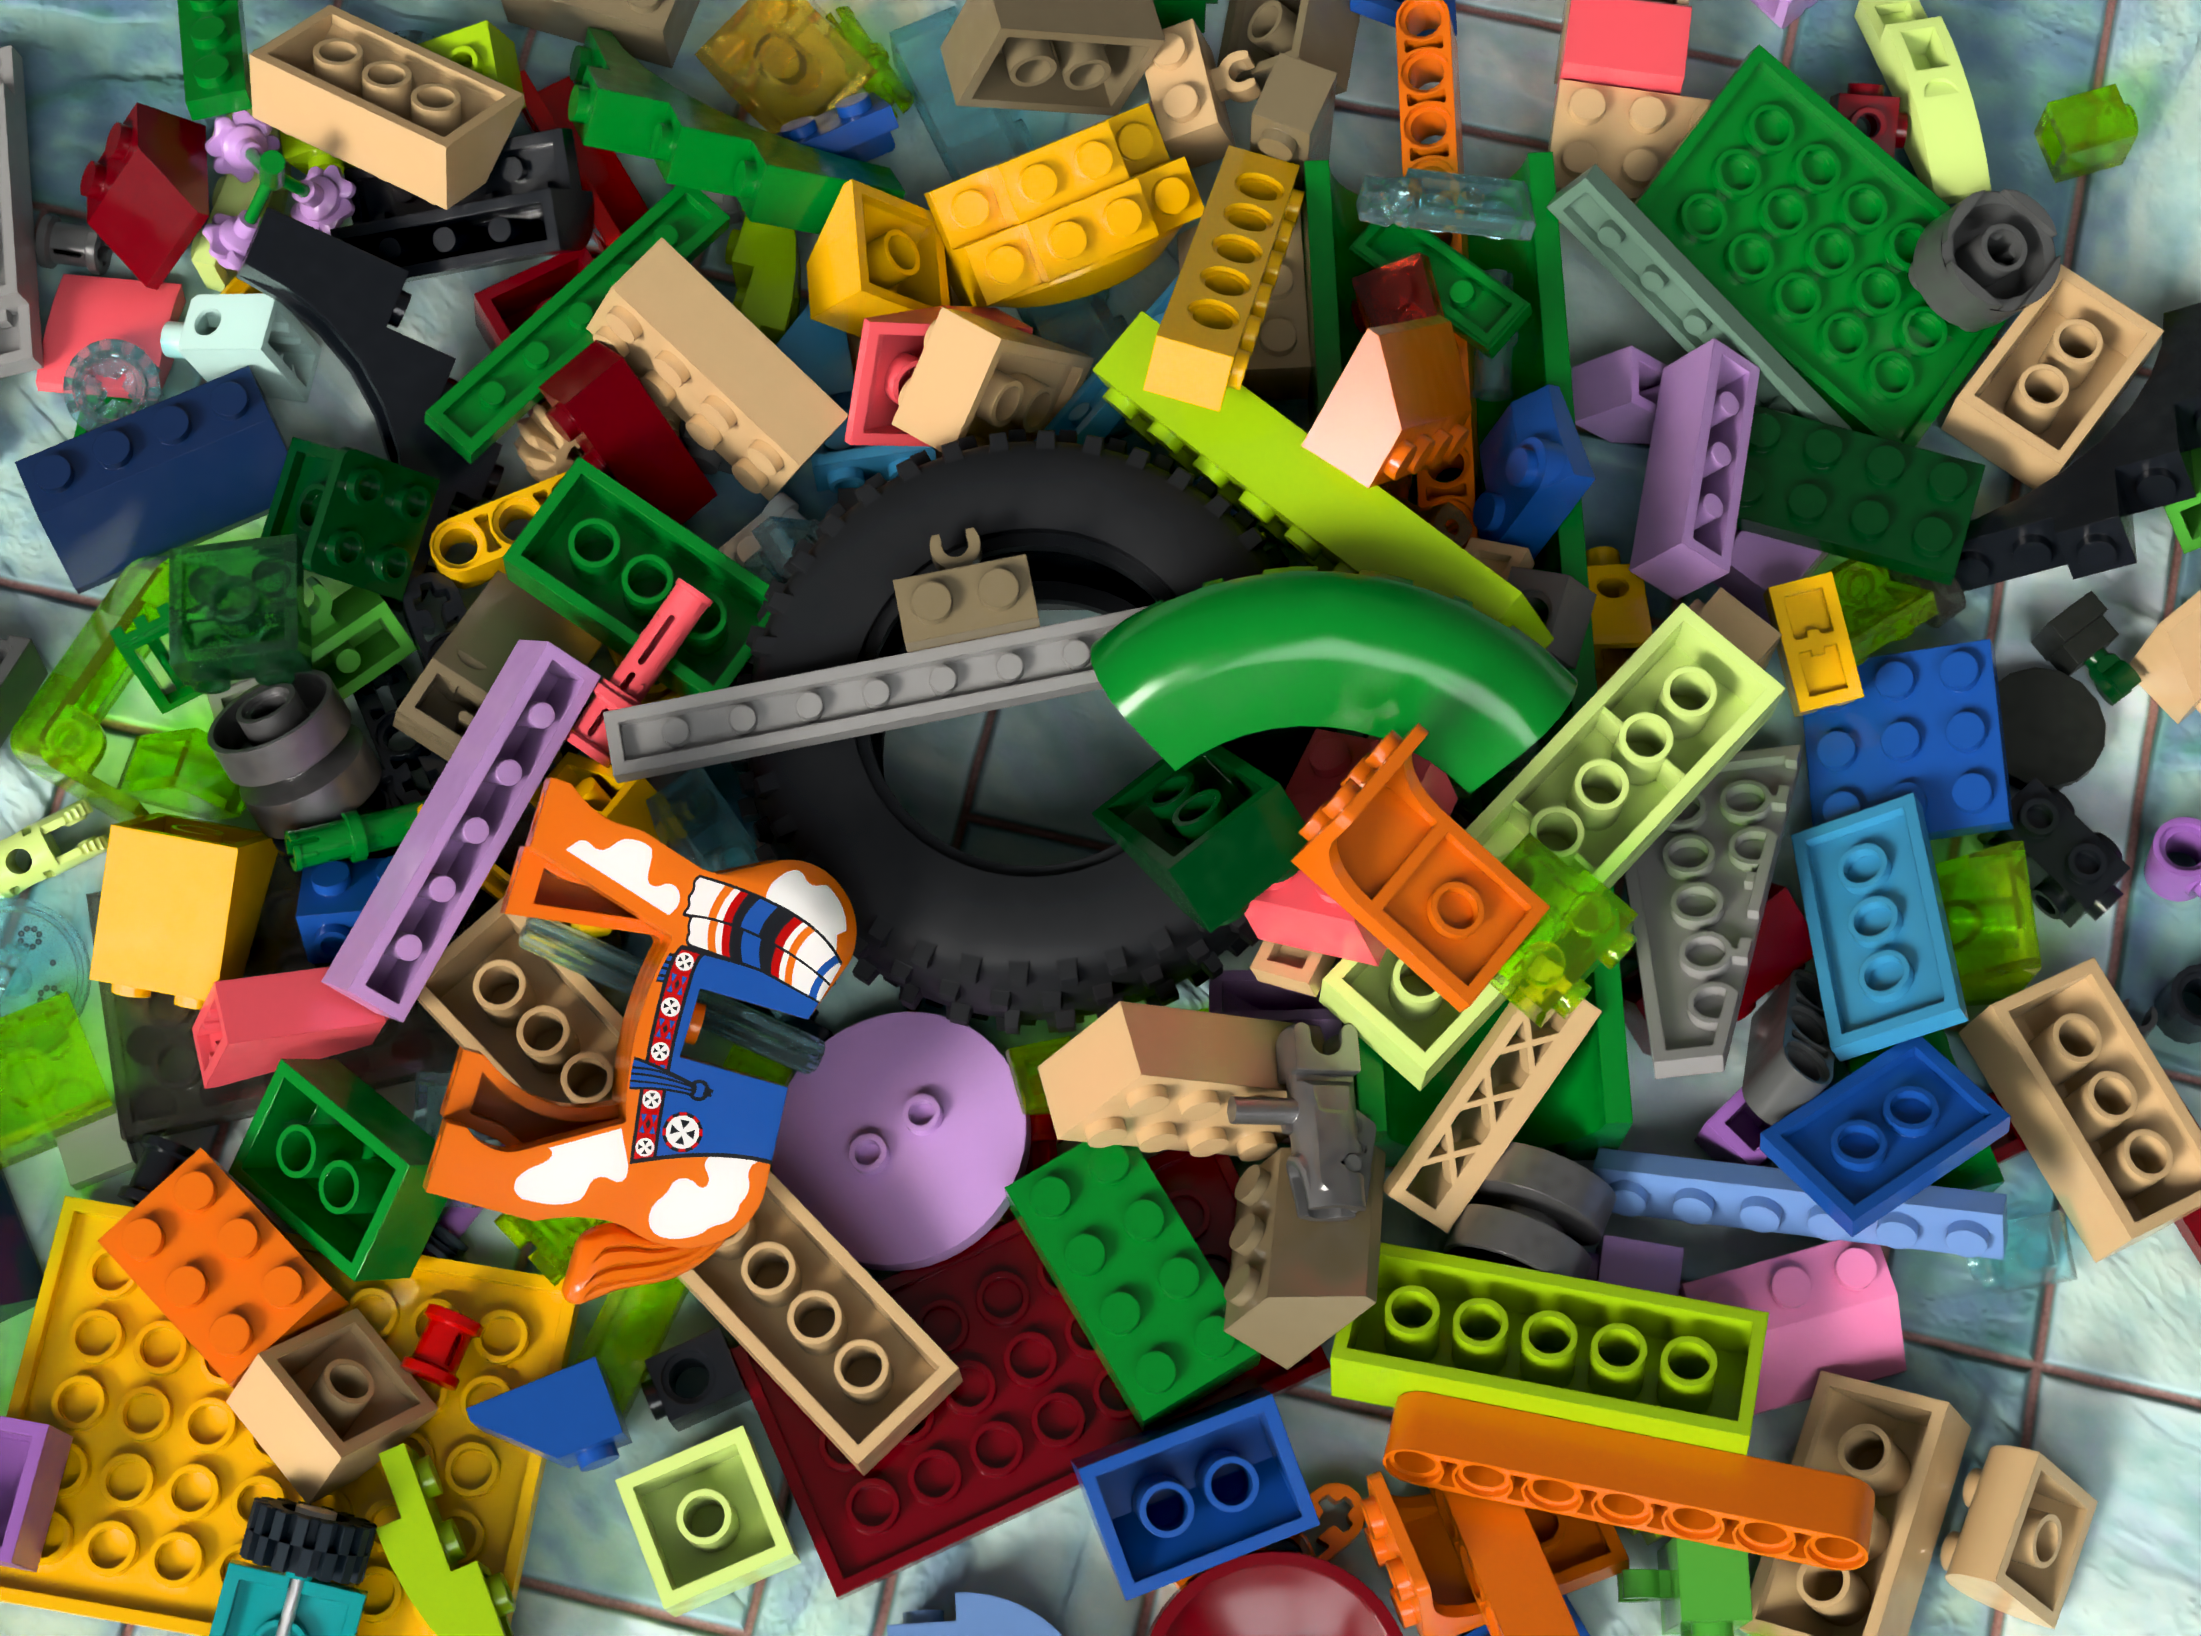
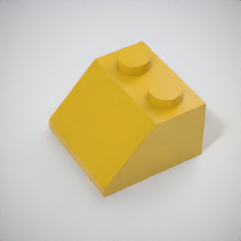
[806,179,950,337]

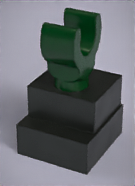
[2031,591,2142,706]

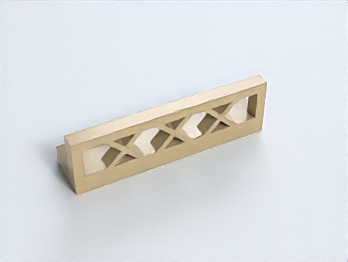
[1383,965,1602,1233]

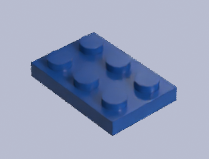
[1760,1036,2011,1237]

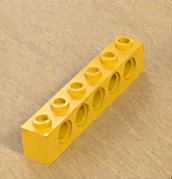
[1143,145,1305,412]

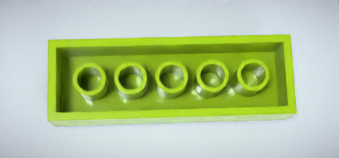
[1330,1242,1769,1456]

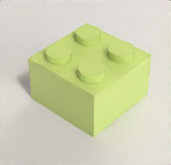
[615,1425,802,1617]

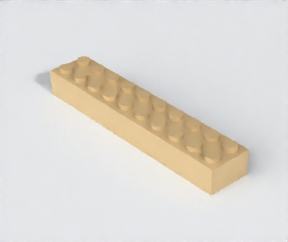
[417,896,963,1476]

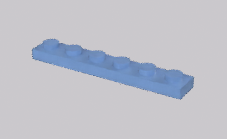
[1593,1148,2008,1260]

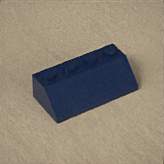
[15,365,288,594]

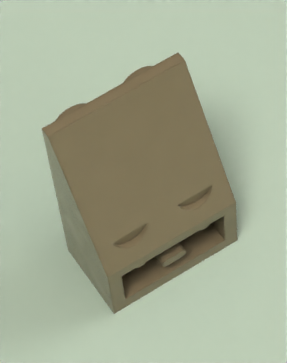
[393,570,603,761]

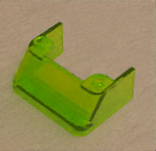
[10,555,292,822]

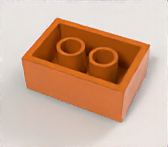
[98,1147,350,1389]

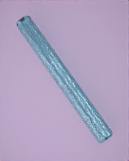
[518,917,826,1074]

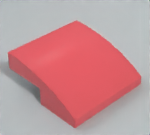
[36,274,186,401]

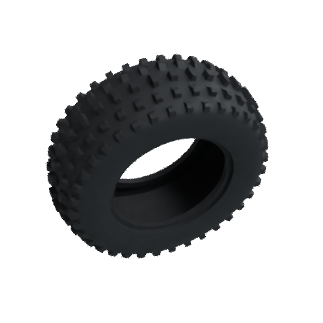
[730,429,1332,1035]

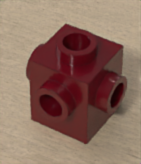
[1829,83,1908,158]

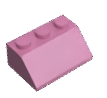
[1679,1240,1907,1415]

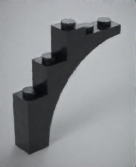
[236,207,504,613]
[1943,302,2201,596]

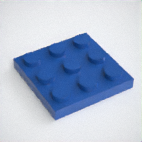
[1803,639,2014,840]

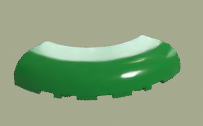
[1091,566,1578,794]

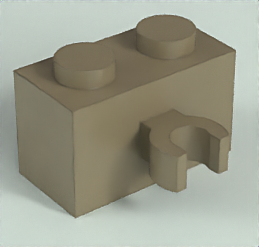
[893,528,1040,653]

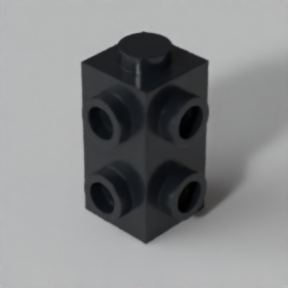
[1977,777,2130,928]

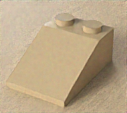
[891,307,1094,452]

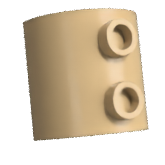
[1940,1445,2098,1629]

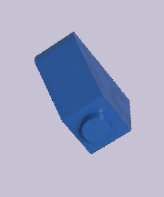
[466,1357,632,1472]

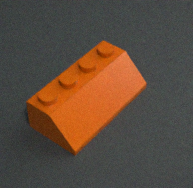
[1301,315,1472,488]

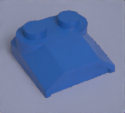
[1473,384,1596,560]

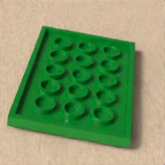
[1634,45,2007,446]

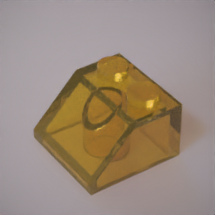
[695,0,878,134]

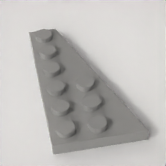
[1624,744,1802,1079]

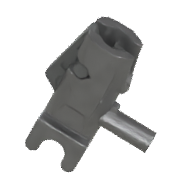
[1227,1022,1377,1222]

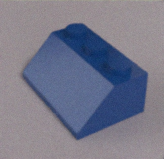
[1070,1386,1320,1601]

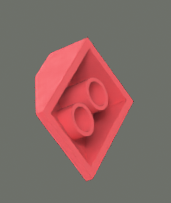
[844,305,1033,447]

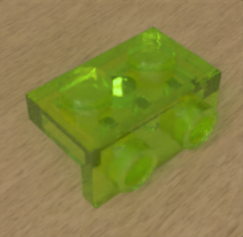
[1825,559,1938,666]

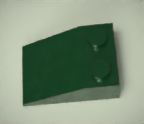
[1092,745,1307,933]

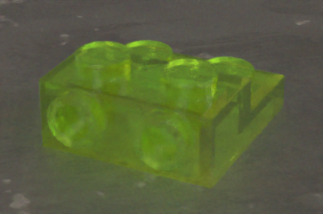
[1489,832,1638,1028]
[0,991,117,1170]

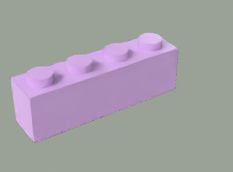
[1629,338,1760,600]

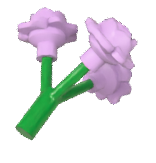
[202,110,356,271]

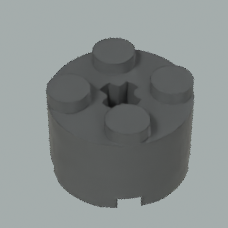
[1908,189,2061,333]

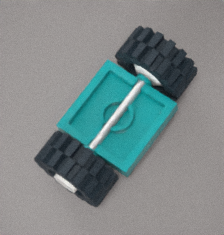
[209,1497,377,1636]

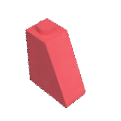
[192,967,389,1089]

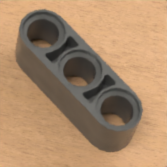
[1742,969,1835,1125]

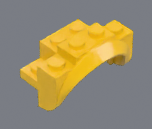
[924,103,1204,308]

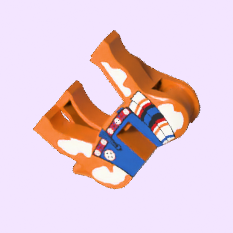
[422,777,857,1304]

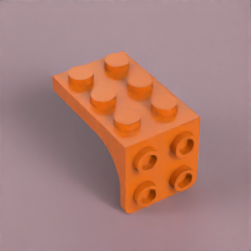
[1291,723,1550,1013]
[1360,1471,1629,1636]

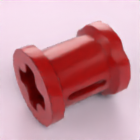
[400,1303,484,1391]

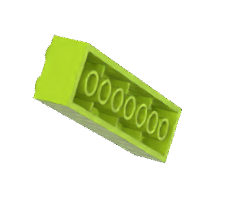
[1092,311,1554,649]

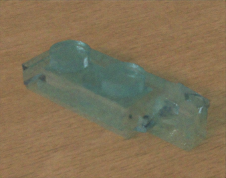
[1356,168,1536,241]

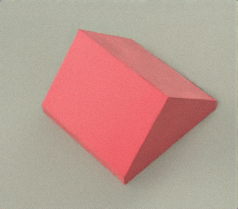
[1553,0,1692,110]

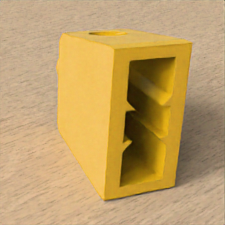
[1586,546,1653,691]

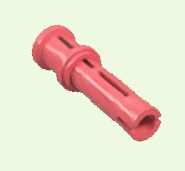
[565,578,713,768]

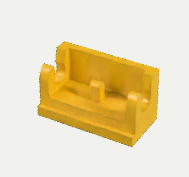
[1763,571,1864,717]

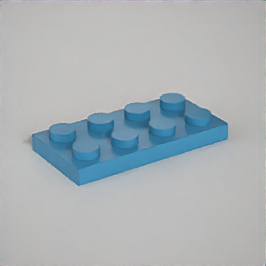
[1791,793,1969,1062]

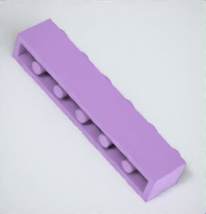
[321,639,601,1022]

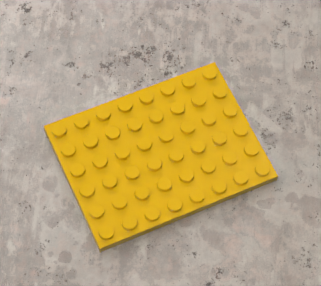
[0,1196,580,1636]

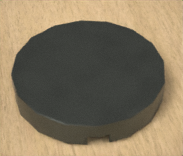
[1998,667,2106,790]

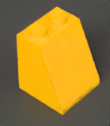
[89,812,278,1010]

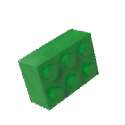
[228,1059,448,1282]

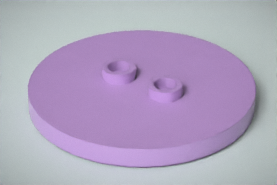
[772,1011,1032,1271]

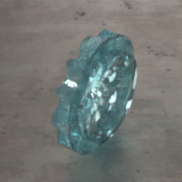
[63,339,164,431]

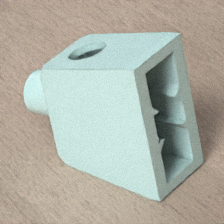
[160,293,322,403]

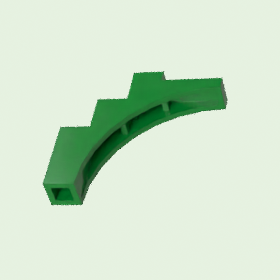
[568,27,905,235]

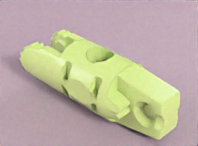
[0,797,109,903]

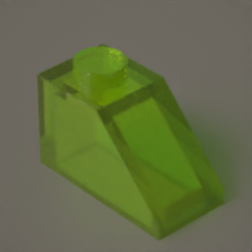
[115,727,247,820]

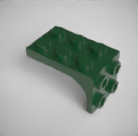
[255,437,440,601]

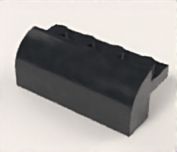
[330,128,594,282]

